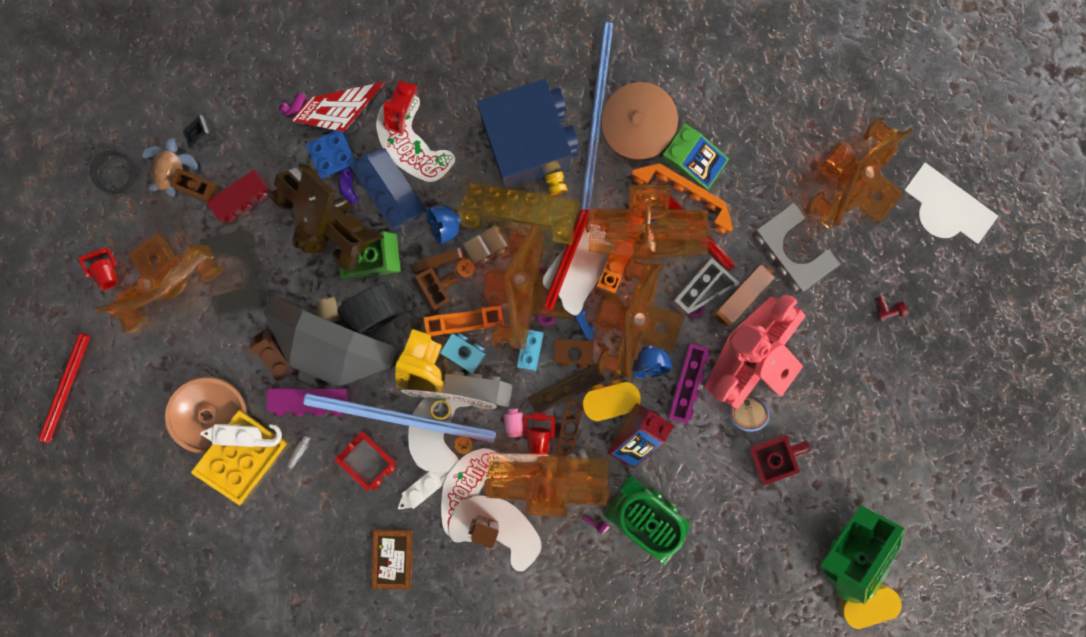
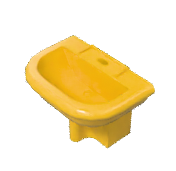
[395,329,443,398]

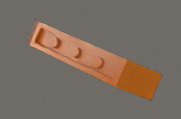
[630,163,733,234]
[597,184,657,294]

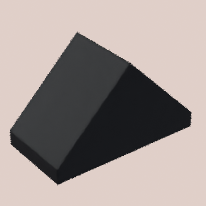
[183,115,217,148]

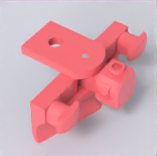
[704,295,806,410]

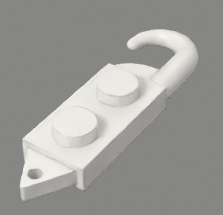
[200,424,282,447]
[398,460,459,509]

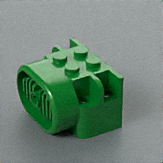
[602,475,691,565]
[821,505,905,605]

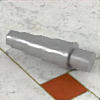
[286,434,310,469]

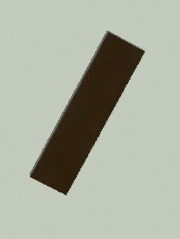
[528,363,605,413]

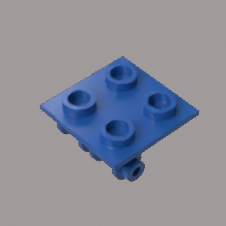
[306,130,355,179]

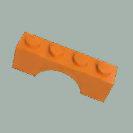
[424,305,504,337]

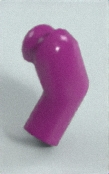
[279,93,306,116]

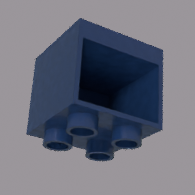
[477,78,579,191]

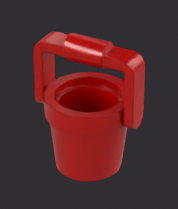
[79,247,119,290]
[523,412,555,455]

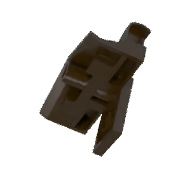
[270,165,384,270]

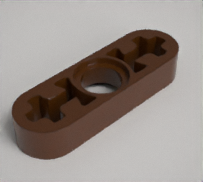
[410,248,466,274]
[557,400,582,456]

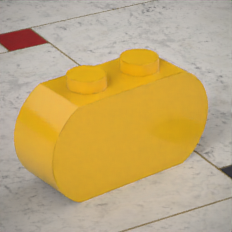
[582,379,641,421]
[838,584,901,629]

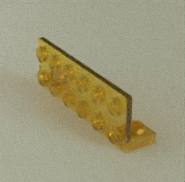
[459,183,580,245]

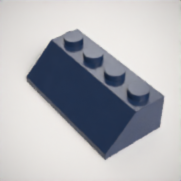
[350,148,427,232]

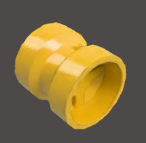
[544,171,567,196]

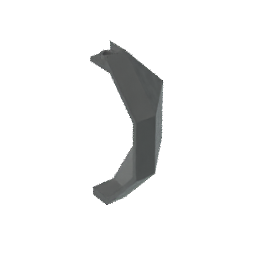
[263,295,399,387]

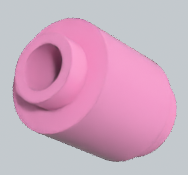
[503,408,524,437]

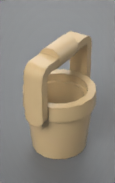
[316,297,346,328]

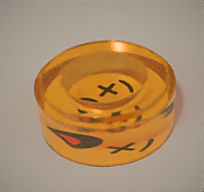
[456,258,476,278]
[454,436,473,455]

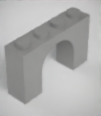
[753,203,840,293]

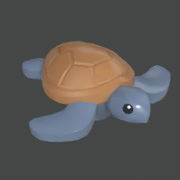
[142,138,198,196]

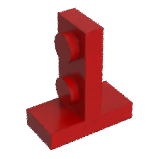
[383,80,417,134]

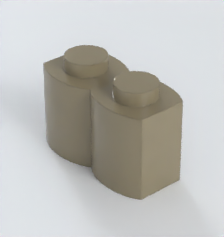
[463,225,508,266]

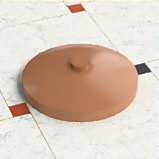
[601,82,678,160]
[165,376,247,454]

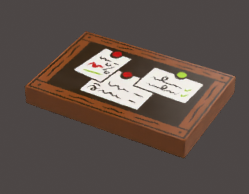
[372,529,413,590]

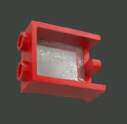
[334,429,396,492]

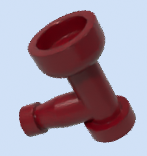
[876,295,908,322]

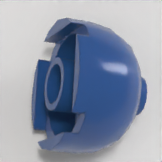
[427,205,461,244]
[633,345,672,379]

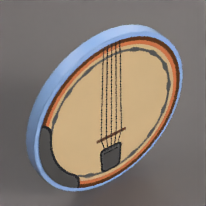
[730,396,769,432]

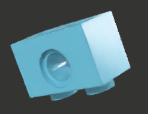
[517,329,543,371]
[440,332,486,374]

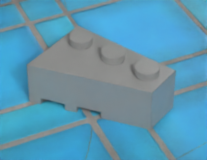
[669,258,740,315]
[443,371,512,407]

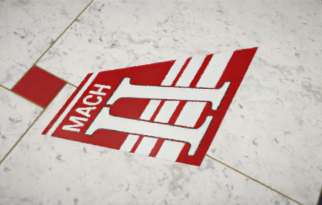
[291,81,386,132]

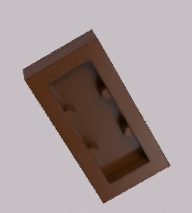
[249,328,294,381]

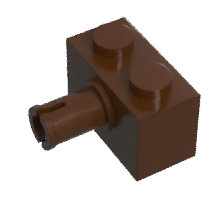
[412,267,458,313]

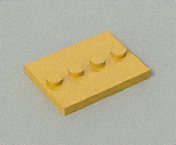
[191,409,287,505]

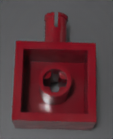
[746,434,811,486]

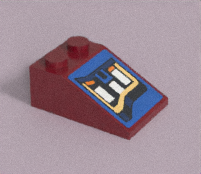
[607,403,675,468]

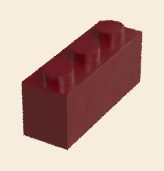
[206,169,271,224]

